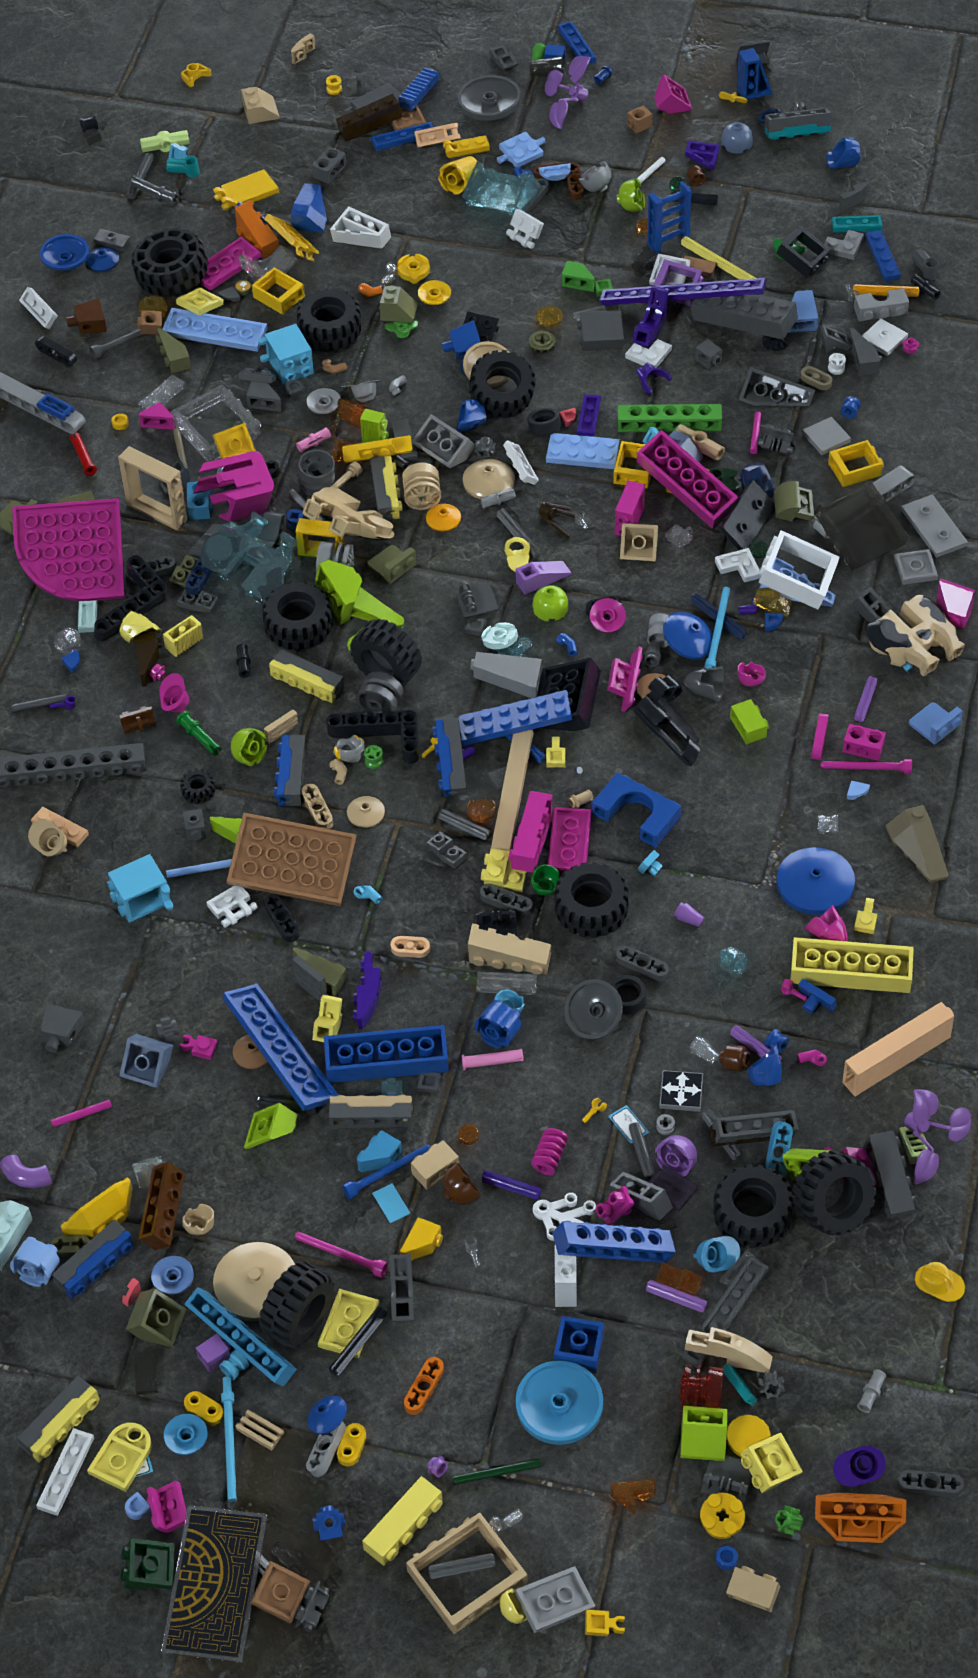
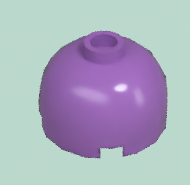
[655,1135,697,1178]

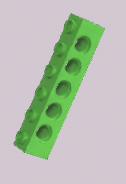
[618,404,722,432]

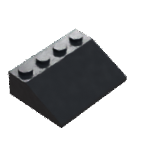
[537,657,601,731]

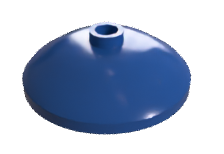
[40,234,89,271]
[663,612,713,660]

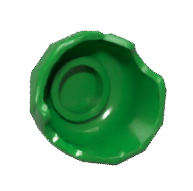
[531,864,559,896]

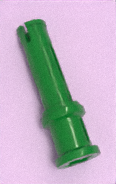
[176,711,222,756]

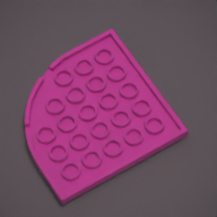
[12,498,125,601]

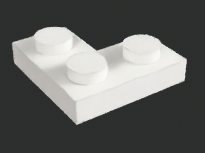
[625,339,672,368]
[715,548,761,583]

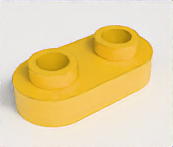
[184,1391,224,1426]
[337,1423,366,1467]

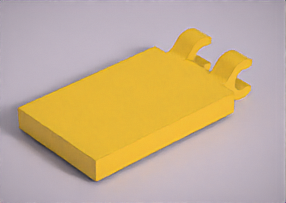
[213,169,279,210]
[264,214,319,262]

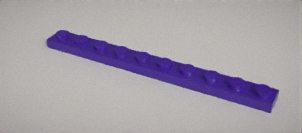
[600,278,766,306]

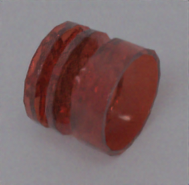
[680,1364,723,1410]

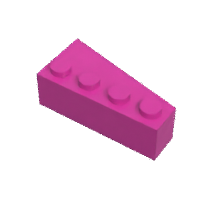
[509,791,553,873]

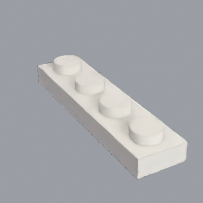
[36,1428,94,1516]

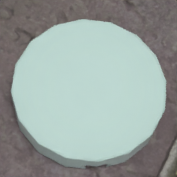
[482,622,518,649]

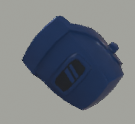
[738,462,775,498]

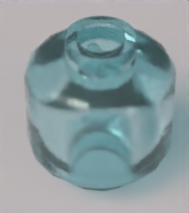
[718,946,748,975]

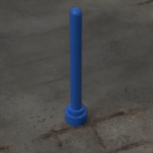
[342,1144,431,1200]

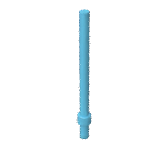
[704,587,730,669]
[221,1377,237,1502]

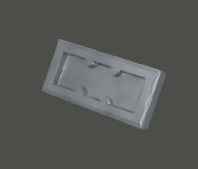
[94,229,130,251]

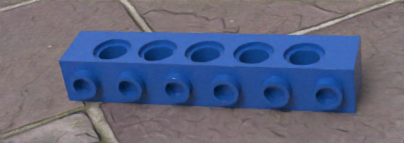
[552,1221,676,1263]

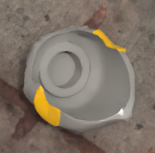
[333,735,365,763]

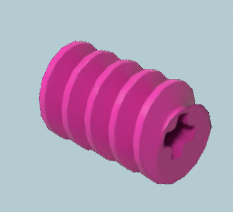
[531,1128,568,1176]

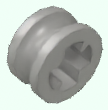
[656,1114,675,1135]

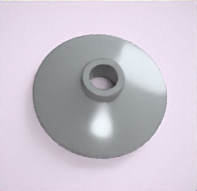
[307,388,341,414]

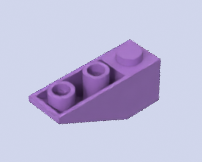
[516,561,572,595]

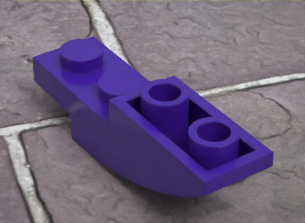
[353,952,381,1030]

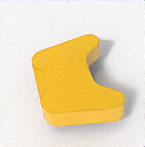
[181,63,212,87]

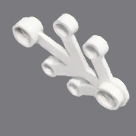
[533,1193,596,1241]

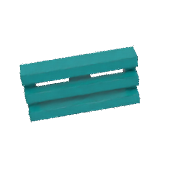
[721,1364,758,1406]

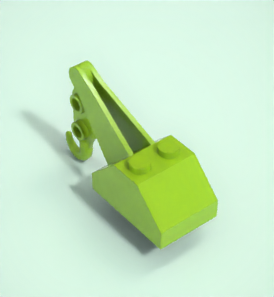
[314,560,404,651]

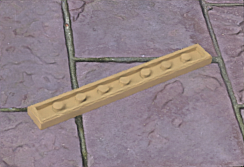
[491,729,534,851]

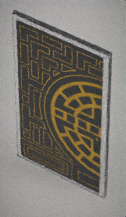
[161,1505,268,1663]

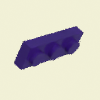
[577,394,601,437]

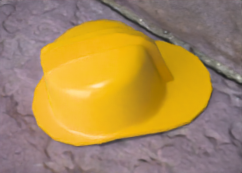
[915,1262,965,1302]

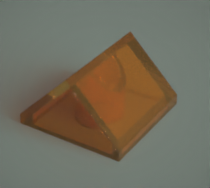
[338,399,372,429]

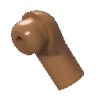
[322,359,347,374]

